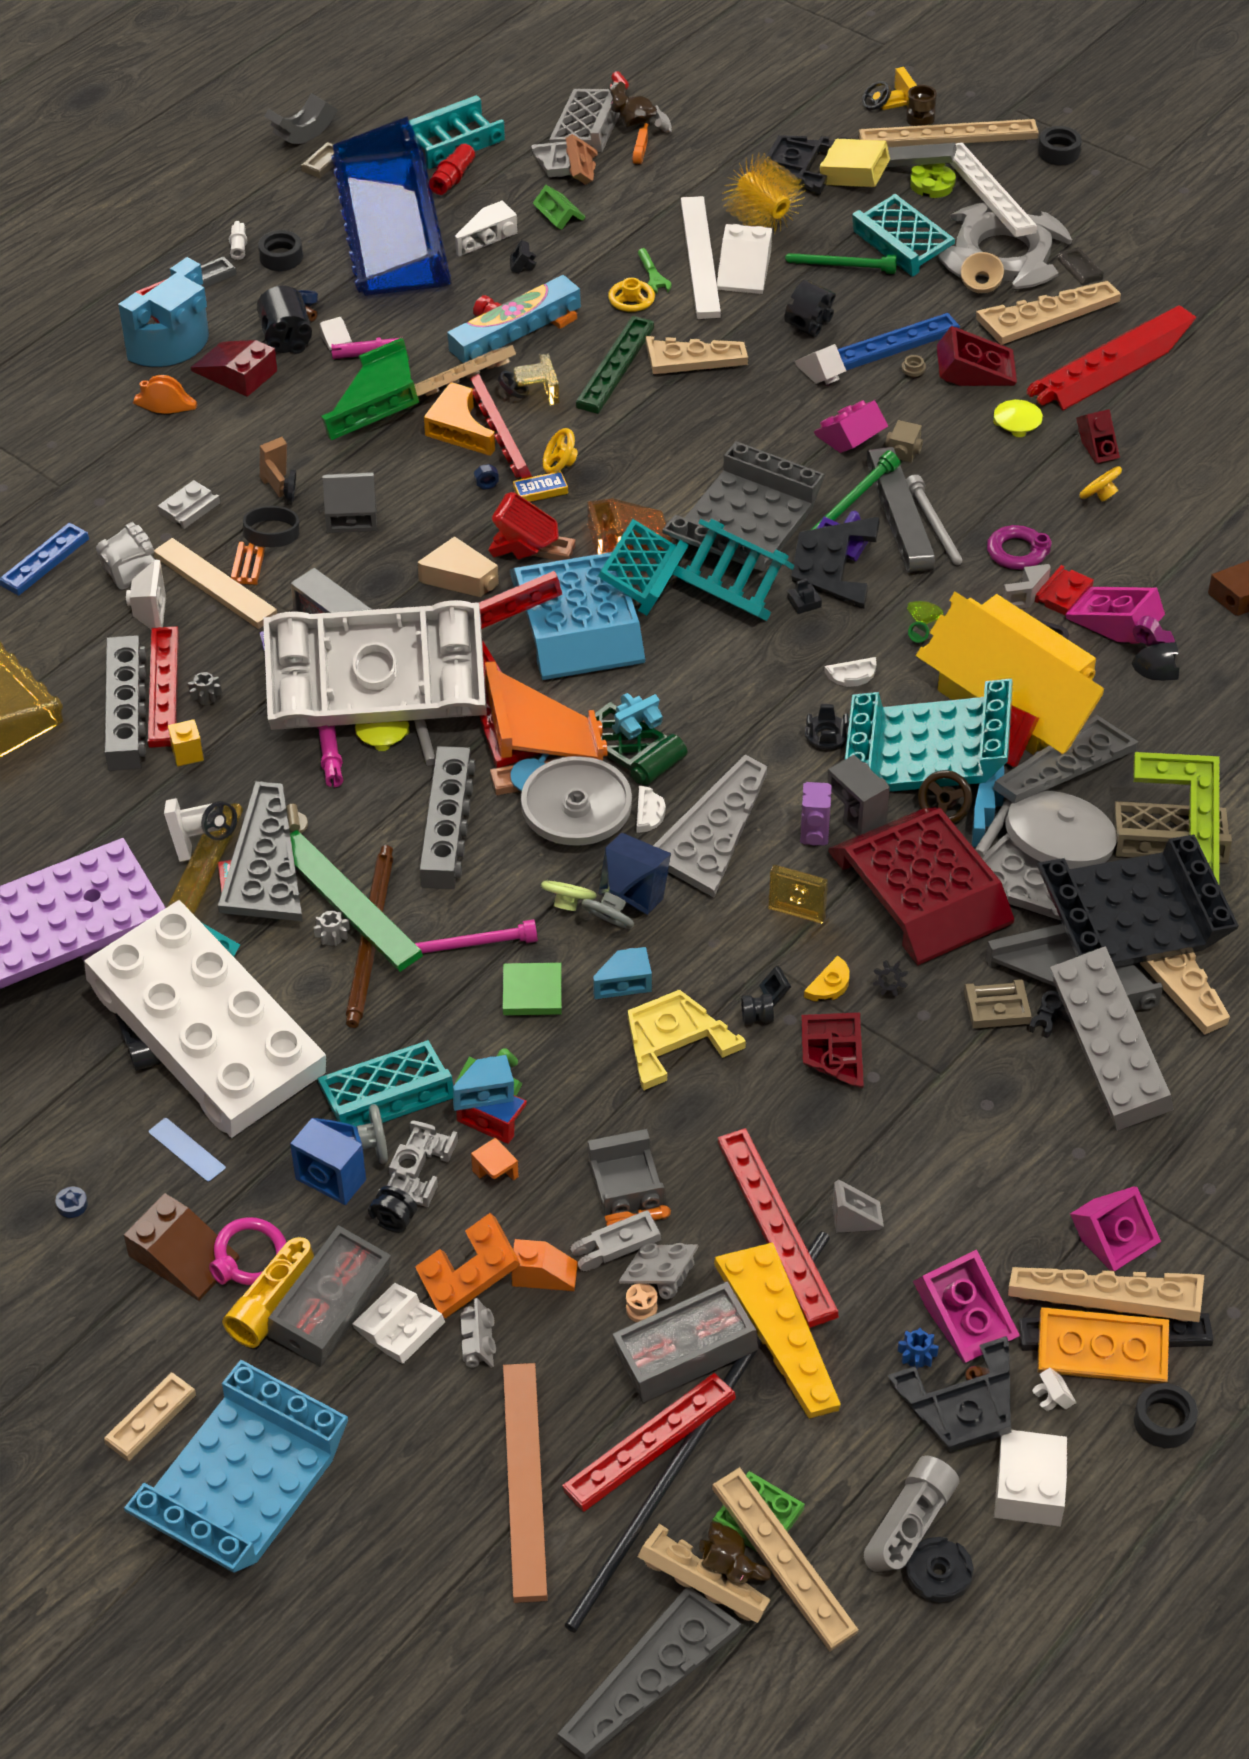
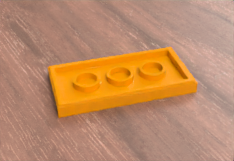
[1037,1308,1169,1384]

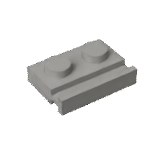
[158,480,220,529]

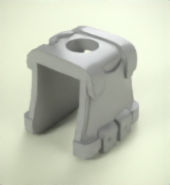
[96,522,155,589]

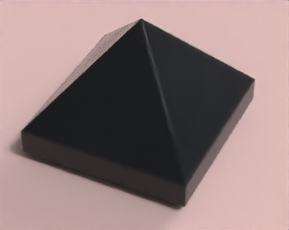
[759,966,791,1007]

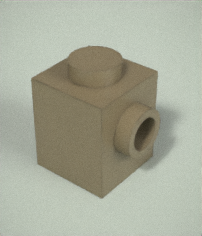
[885,420,923,463]

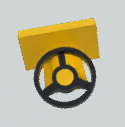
[862,67,916,110]

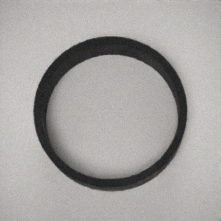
[243,506,299,547]

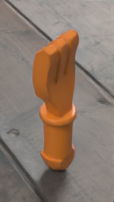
[605,1205,671,1226]

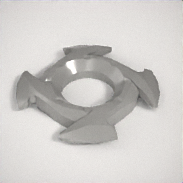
[938,203,1072,289]

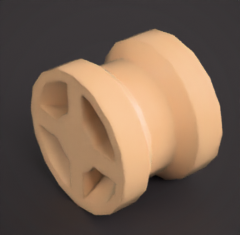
[626,1284,658,1322]

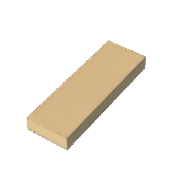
[104,1372,196,1462]

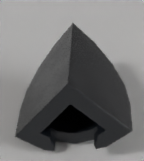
[1132,642,1179,681]

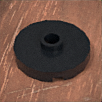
[905,1536,974,1603]

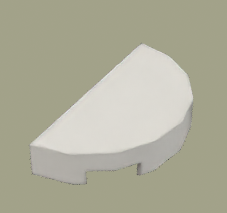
[824,657,877,687]
[637,786,666,833]

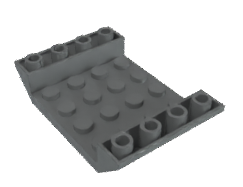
[662,441,824,571]

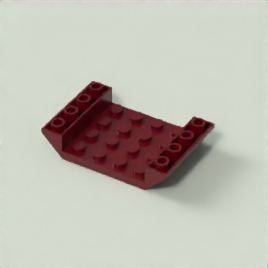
[828,808,1015,965]

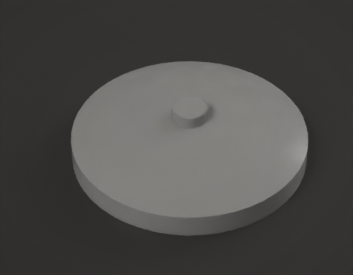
[521,756,632,845]
[1005,791,1117,869]

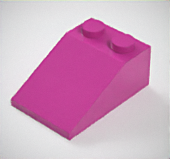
[1065,587,1165,644]
[913,1250,1020,1363]

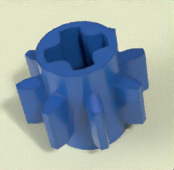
[898,1328,938,1369]

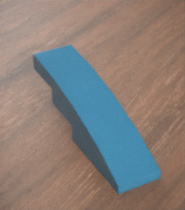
[972,765,1004,847]

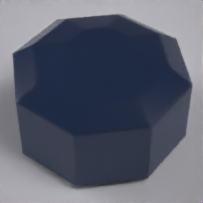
[474,464,499,490]

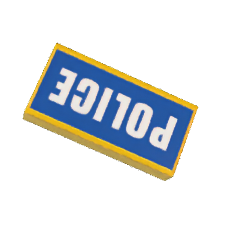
[513,471,568,502]

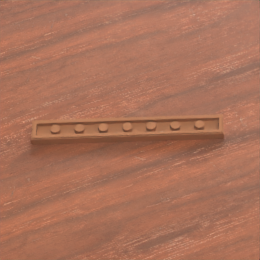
[503,1363,547,1603]

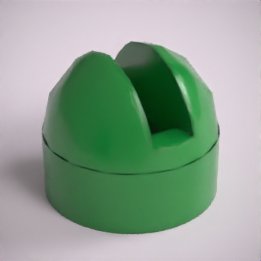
[908,621,930,642]

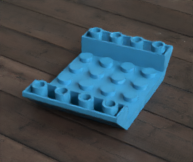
[510,552,645,680]
[124,1360,348,1572]

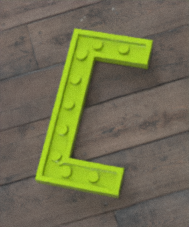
[1133,752,1219,884]

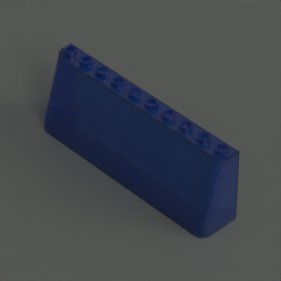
[331,116,452,296]

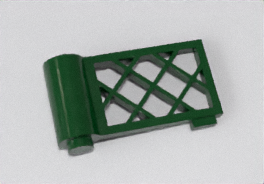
[595,702,688,785]

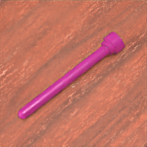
[415,919,538,954]

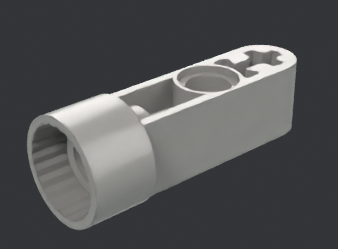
[864,1456,960,1572]

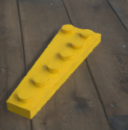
[714,1243,841,1419]

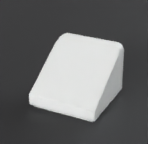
[320,317,352,350]

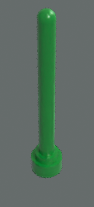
[785,253,897,274]
[811,450,901,530]

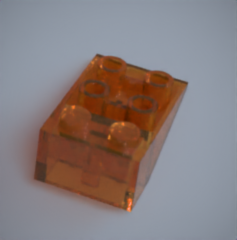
[587,498,672,554]

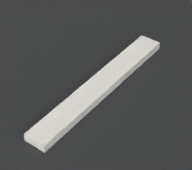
[950,143,1037,237]
[681,196,721,319]

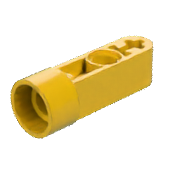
[222,1237,315,1348]

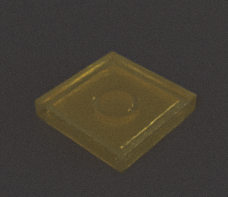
[769,865,828,924]

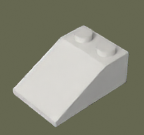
[717,224,772,294]
[994,1430,1067,1527]

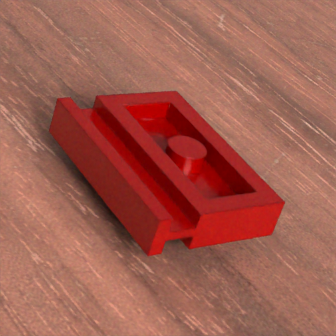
[1035,565,1094,616]
[1006,705,1039,767]

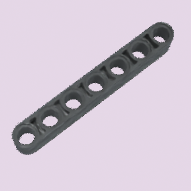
[867,447,935,573]

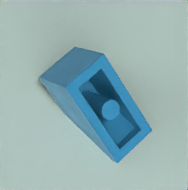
[593,947,652,999]
[453,1055,514,1111]

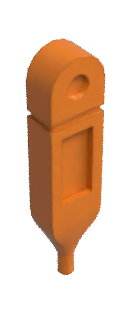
[633,123,648,164]

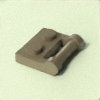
[964,979,1032,1028]

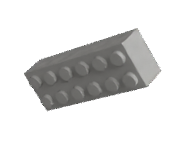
[1050,946,1174,1131]

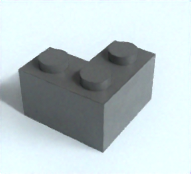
[827,755,890,836]

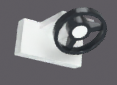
[164,798,237,861]

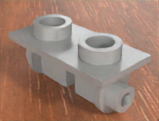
[461,1298,496,1368]

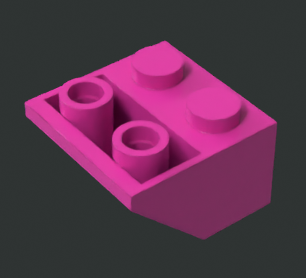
[813,400,888,453]

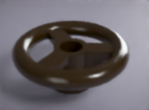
[918,770,972,824]

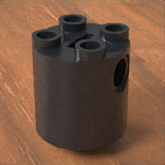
[257,286,312,354]

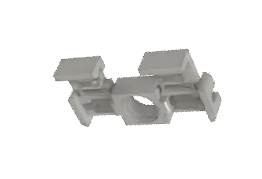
[379,1121,458,1207]

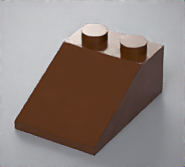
[124,1193,240,1301]

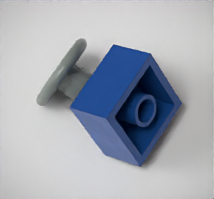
[290,1104,388,1205]

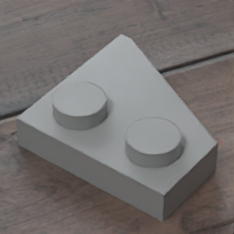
[532,142,571,177]

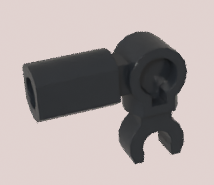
[1030,991,1071,1038]

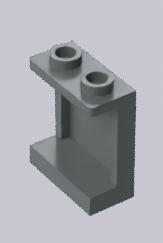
[588,1129,665,1216]

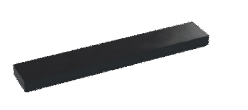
[1018,1313,1213,1351]

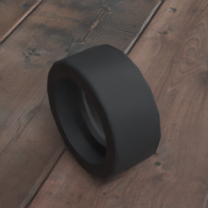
[1038,126,1082,165]
[258,230,303,271]
[1133,1383,1198,1449]

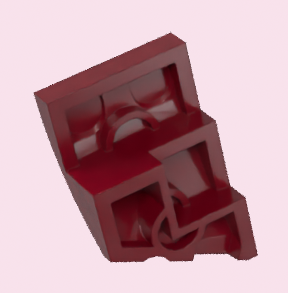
[802,1012,864,1088]

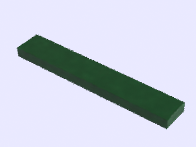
[576,316,654,414]

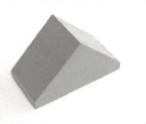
[832,1180,884,1233]

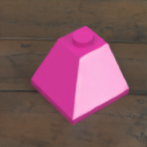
[1070,1186,1161,1271]

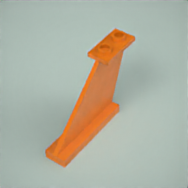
[485,662,607,761]

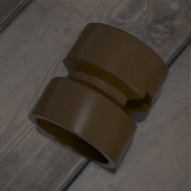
[906,85,937,126]

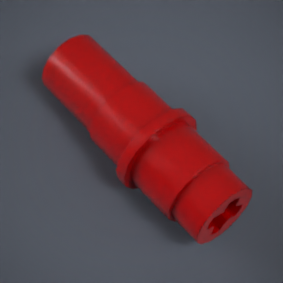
[429,144,475,195]

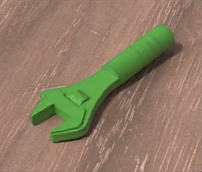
[638,248,671,294]

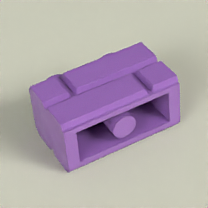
[800,782,831,845]

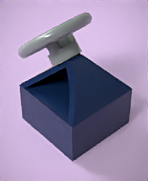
[582,833,671,929]

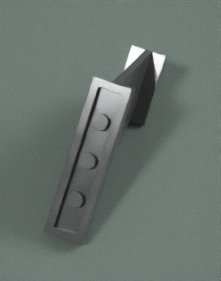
[986,924,1163,1011]

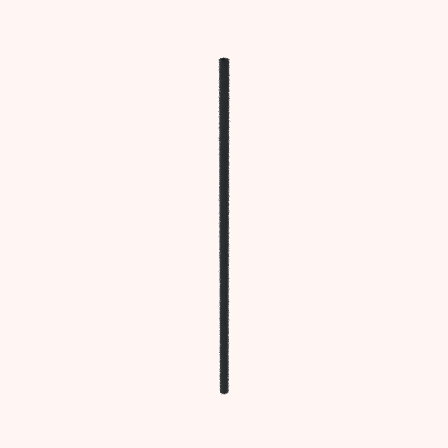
[565,1231,830,1633]

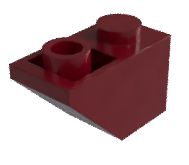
[1076,409,1120,463]

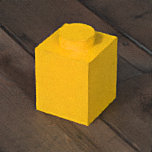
[168,720,204,767]

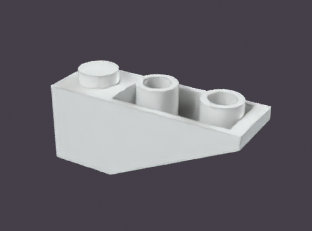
[455,201,517,257]

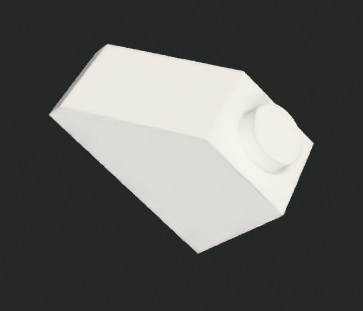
[794,344,846,385]

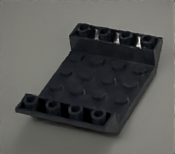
[1037,834,1239,967]

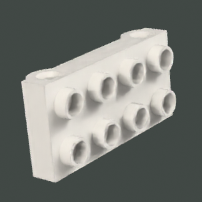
[263,601,487,730]
[84,900,326,1138]

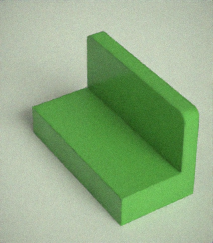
[533,185,585,230]

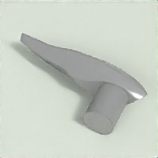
[655,106,672,133]

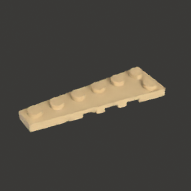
[1008,1267,1204,1322]

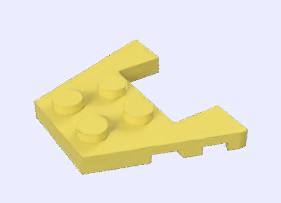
[628,990,746,1090]

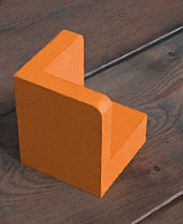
[471,1138,519,1180]

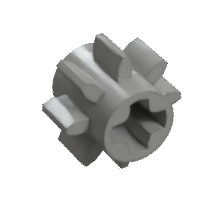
[314,911,350,946]

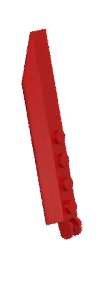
[1026,305,1196,410]

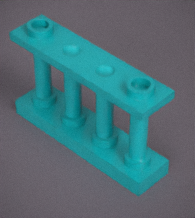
[400,95,505,169]
[673,519,795,621]

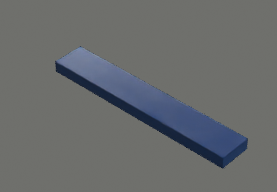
[837,313,960,370]

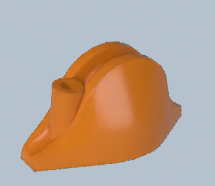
[133,375,197,414]

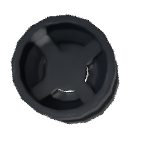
[741,994,774,1025]

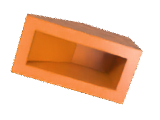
[511,1239,578,1291]

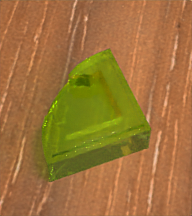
[907,601,944,624]

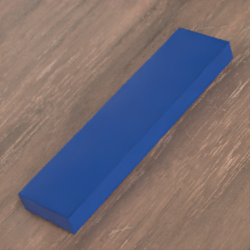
[0,522,89,596]

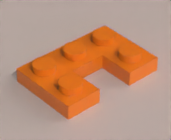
[415,1213,521,1319]

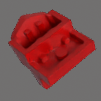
[488,492,559,559]

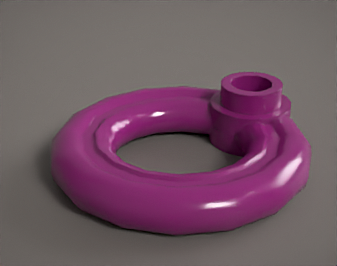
[987,525,1052,570]

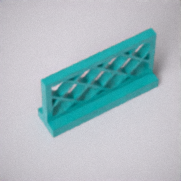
[852,194,955,277]
[597,519,689,616]
[318,1040,453,1127]

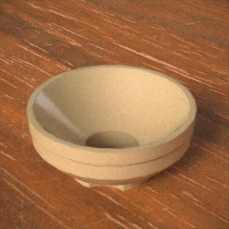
[961,252,1004,293]

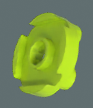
[910,163,956,198]

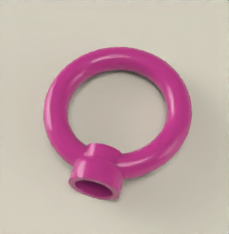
[209,1217,287,1285]

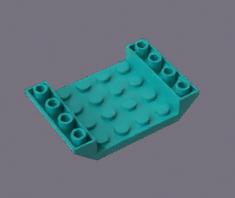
[845,679,1013,792]

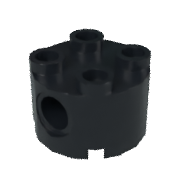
[784,280,836,337]

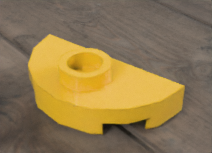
[804,956,849,1001]

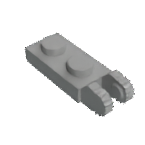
[570,1210,661,1272]

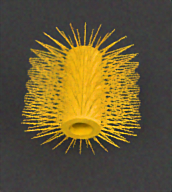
[722,153,805,235]

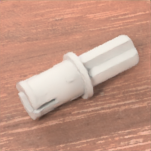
[229,221,247,260]

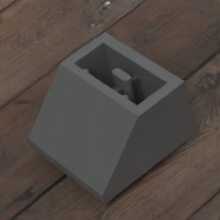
[323,472,377,533]

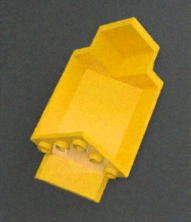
[916,591,1104,755]

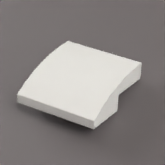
[352,1283,445,1364]

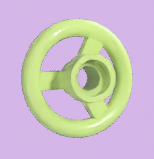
[541,881,596,911]

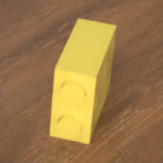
[820,139,890,187]

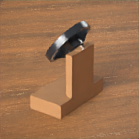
[260,437,296,505]

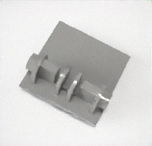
[619,1243,698,1299]

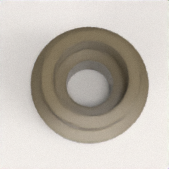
[902,355,926,377]

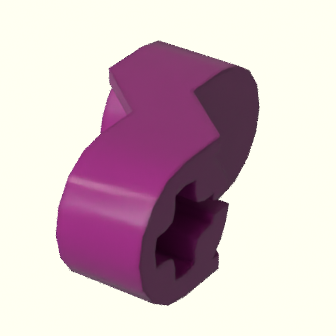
[1133,616,1175,647]

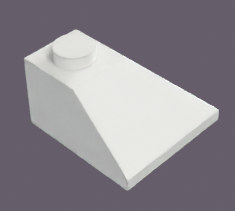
[126,560,166,629]

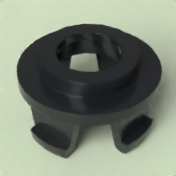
[805,704,849,749]

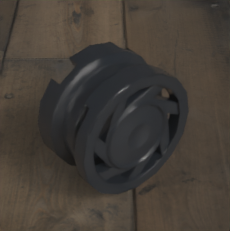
[368,1186,417,1233]

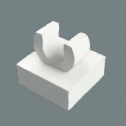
[1032,1367,1076,1411]

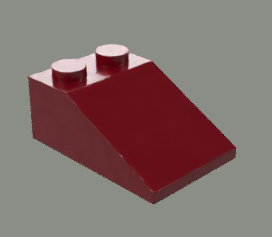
[937,326,1017,386]
[191,340,277,397]

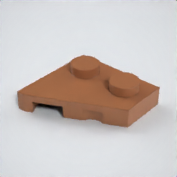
[566,134,598,185]

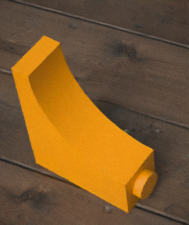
[424,382,495,456]

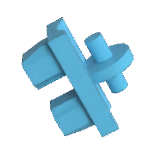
[612,693,663,740]

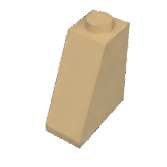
[418,536,499,597]

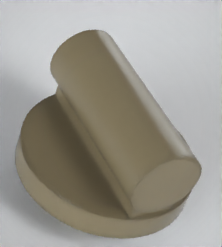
[286,804,308,833]

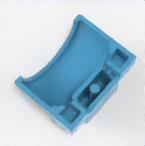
[118,257,209,367]

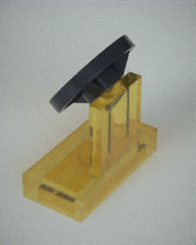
[498,354,560,405]

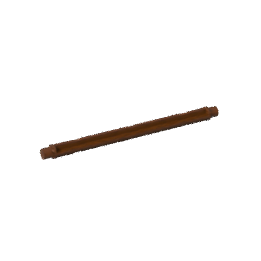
[346,845,393,1028]

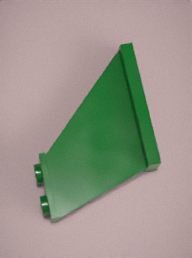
[321,338,419,441]

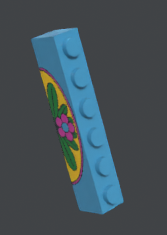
[447,275,581,363]

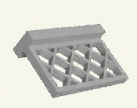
[549,82,620,152]

